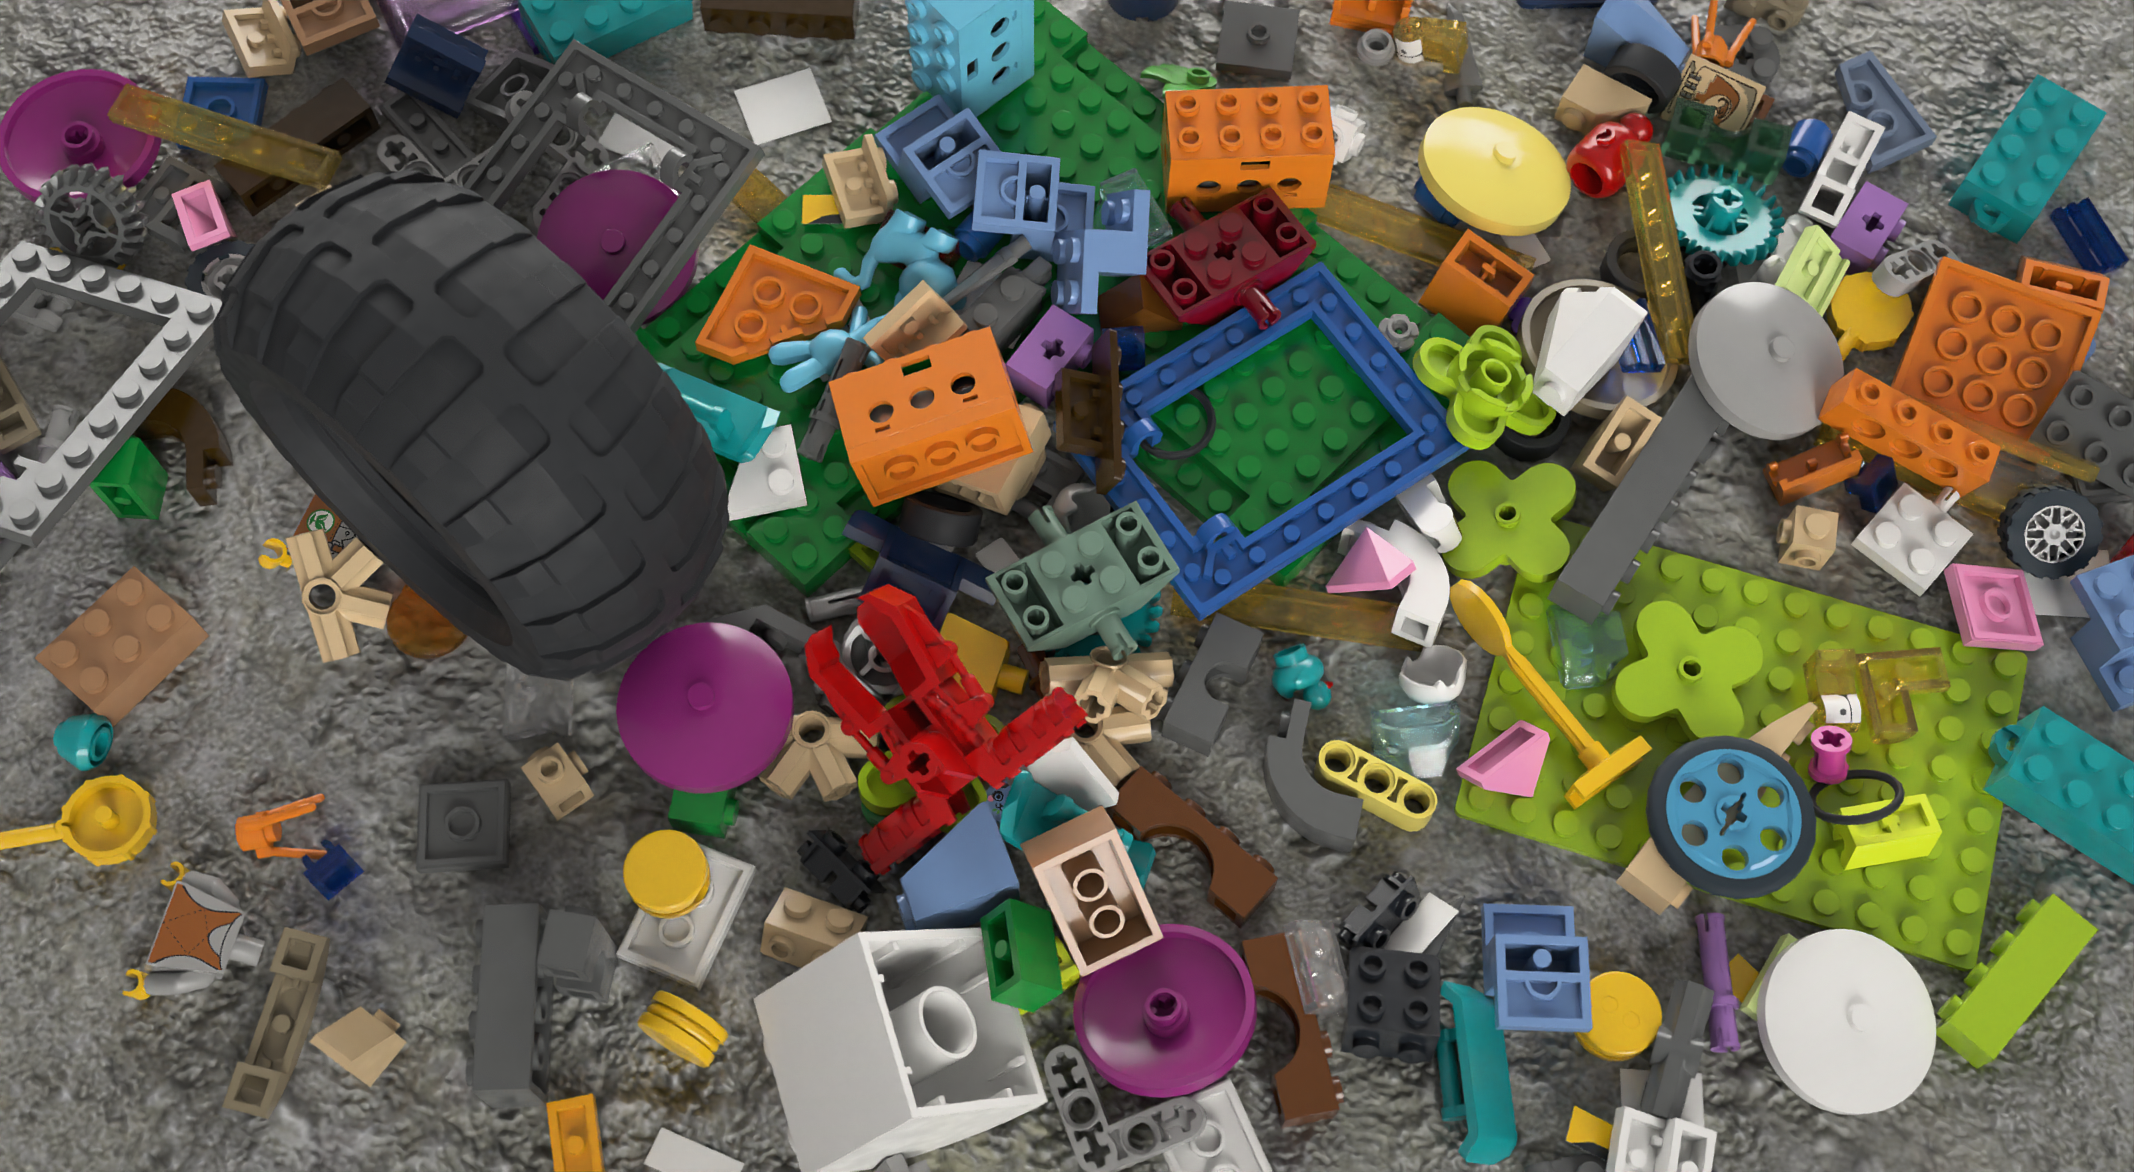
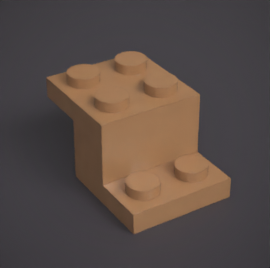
[281,0,381,56]

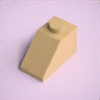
[1554,64,1652,135]
[1570,395,1662,492]
[310,1006,407,1087]

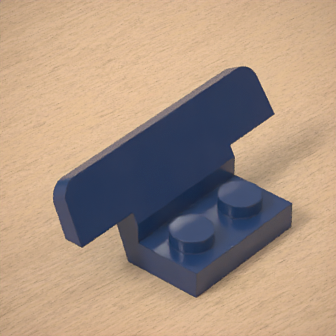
[841,510,996,631]

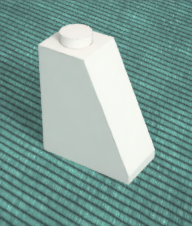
[1533,287,1648,416]

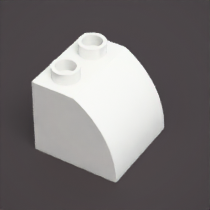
[754,928,1048,1172]

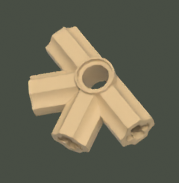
[285,528,393,663]
[1039,646,1174,724]
[1065,706,1152,790]
[759,711,880,802]

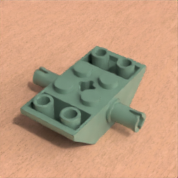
[985,501,1180,661]

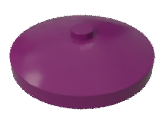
[0,69,162,203]
[537,169,699,325]
[616,622,794,793]
[1073,924,1257,1098]

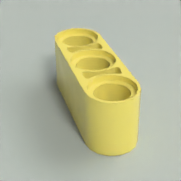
[1314,740,1437,832]

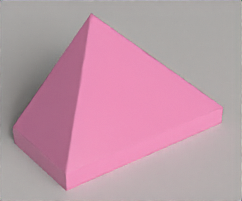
[171,179,237,252]
[1325,527,1416,594]
[1456,720,1550,797]

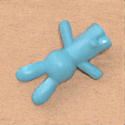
[768,305,889,393]

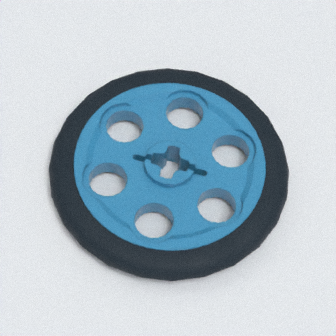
[1646,735,1817,899]

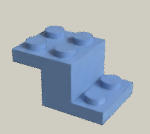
[874,94,1001,219]
[972,149,1095,262]
[1051,189,1150,315]
[2070,555,2134,712]
[1481,903,1593,1033]

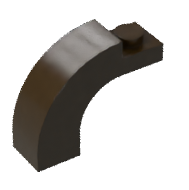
[132,388,233,507]

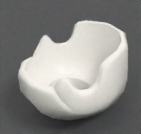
[1399,645,1467,706]

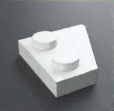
[728,424,807,521]

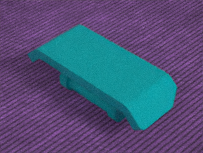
[658,363,780,463]
[999,770,1156,890]
[1436,981,1517,1165]

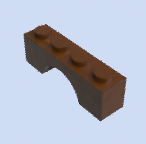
[1106,766,1278,929]
[1238,930,1344,1129]

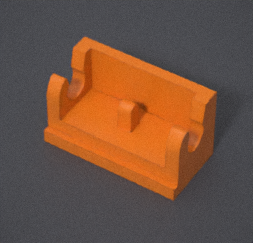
[1329,0,1413,40]
[1762,431,1863,507]

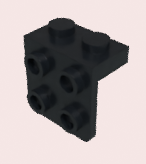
[1340,946,1440,1064]

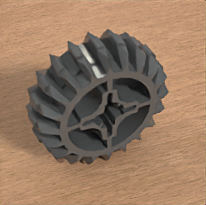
[34,163,151,268]

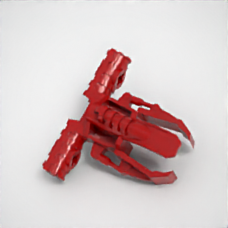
[804,584,1088,875]

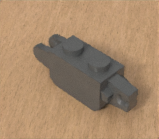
[959,256,1052,354]

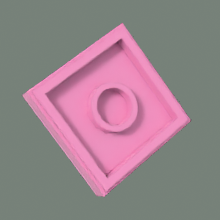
[1943,563,2044,651]

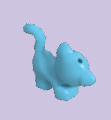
[833,208,967,310]

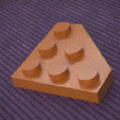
[695,244,861,365]

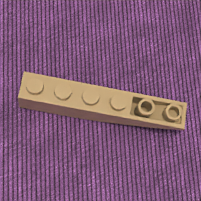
[1616,702,1817,915]

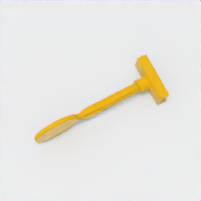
[1450,579,1652,810]

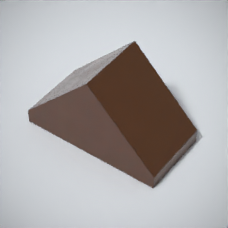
[1097,275,1182,336]

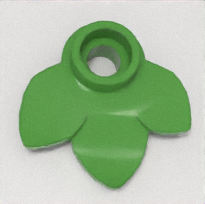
[1140,64,1217,98]

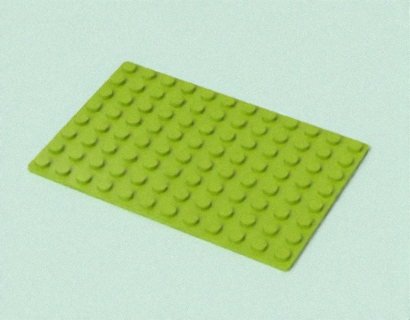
[1454,519,2028,972]

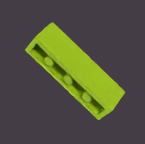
[1936,893,2098,1069]

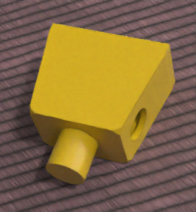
[940,612,1029,702]

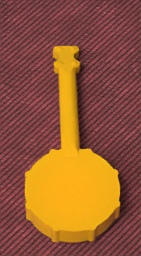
[1826,272,1914,362]
[0,774,157,867]

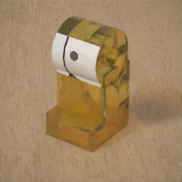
[1393,17,1469,74]
[1803,649,1861,733]

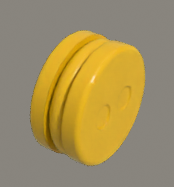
[623,830,711,919]
[1574,971,1662,1062]
[637,990,728,1068]

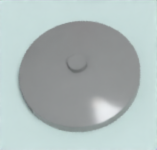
[1688,282,1844,440]

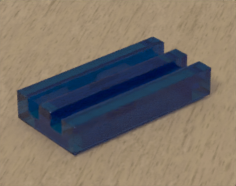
[2049,197,2129,274]
[1619,298,1666,373]

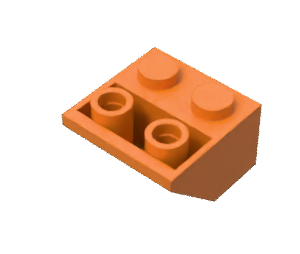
[1418,229,1535,337]
[2015,255,2110,312]

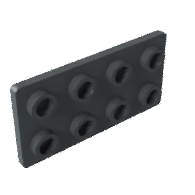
[2029,370,2134,500]

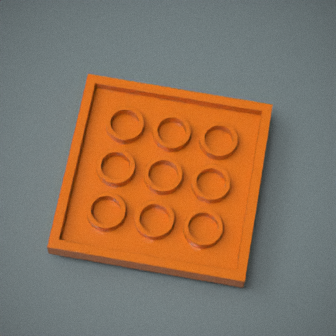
[1891,256,2103,465]

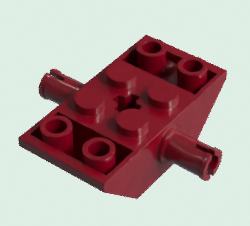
[1144,186,1316,330]

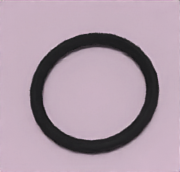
[1140,388,1216,460]
[1809,769,1905,825]

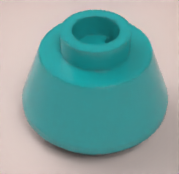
[53,713,113,771]

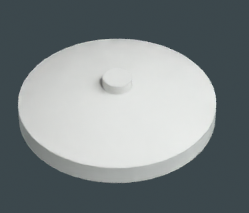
[1757,929,1936,1115]

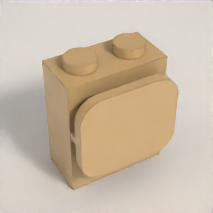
[933,403,1052,515]

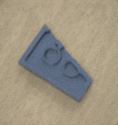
[1835,50,1937,174]

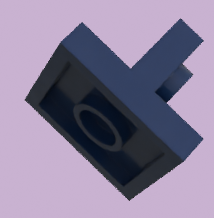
[384,13,489,119]

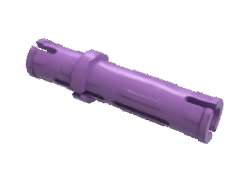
[1695,913,1741,1053]

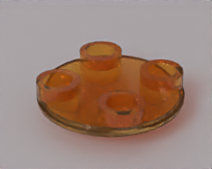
[387,584,468,659]

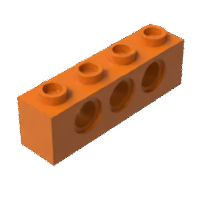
[1818,368,2001,498]

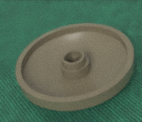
[1517,279,1679,420]

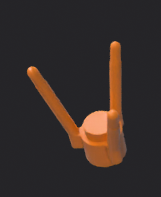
[1691,0,1756,68]
[235,793,350,861]

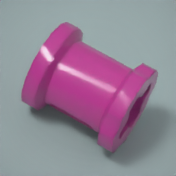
[1808,726,1852,785]

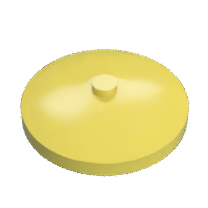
[1418,107,1571,236]

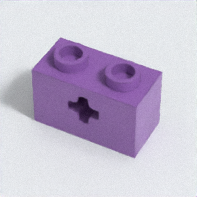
[1830,181,1909,275]
[1005,304,1094,409]

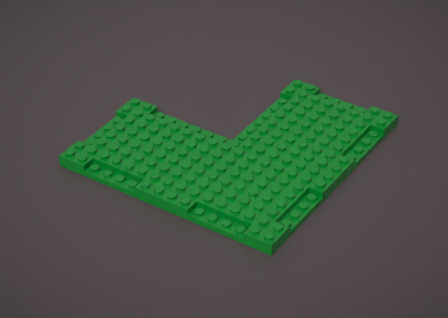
[635,0,1470,597]

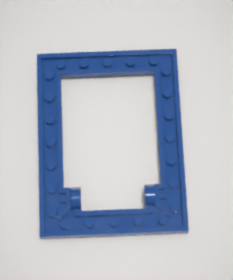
[1053,261,1470,621]

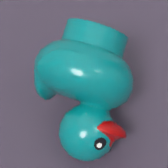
[1272,644,1334,710]

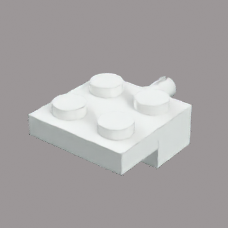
[1851,482,1973,597]
[1606,1106,1717,1172]

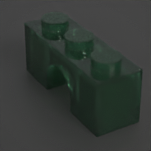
[1658,97,1793,185]

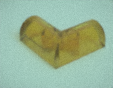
[1852,647,1951,744]

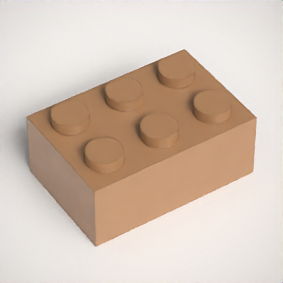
[35,566,209,727]
[1020,805,1164,977]

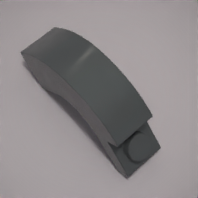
[1263,699,1364,853]

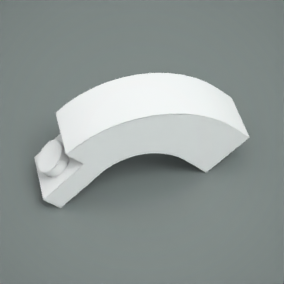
[1798,111,1886,229]
[1337,519,1450,649]

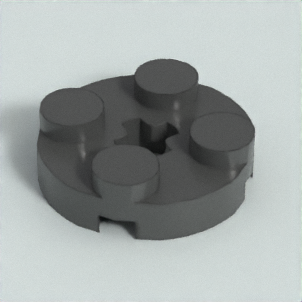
[1714,24,1780,86]

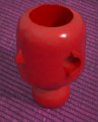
[1566,112,1653,199]

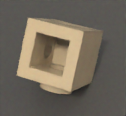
[1776,505,1839,571]
[520,742,594,821]

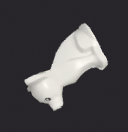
[1748,213,1813,285]

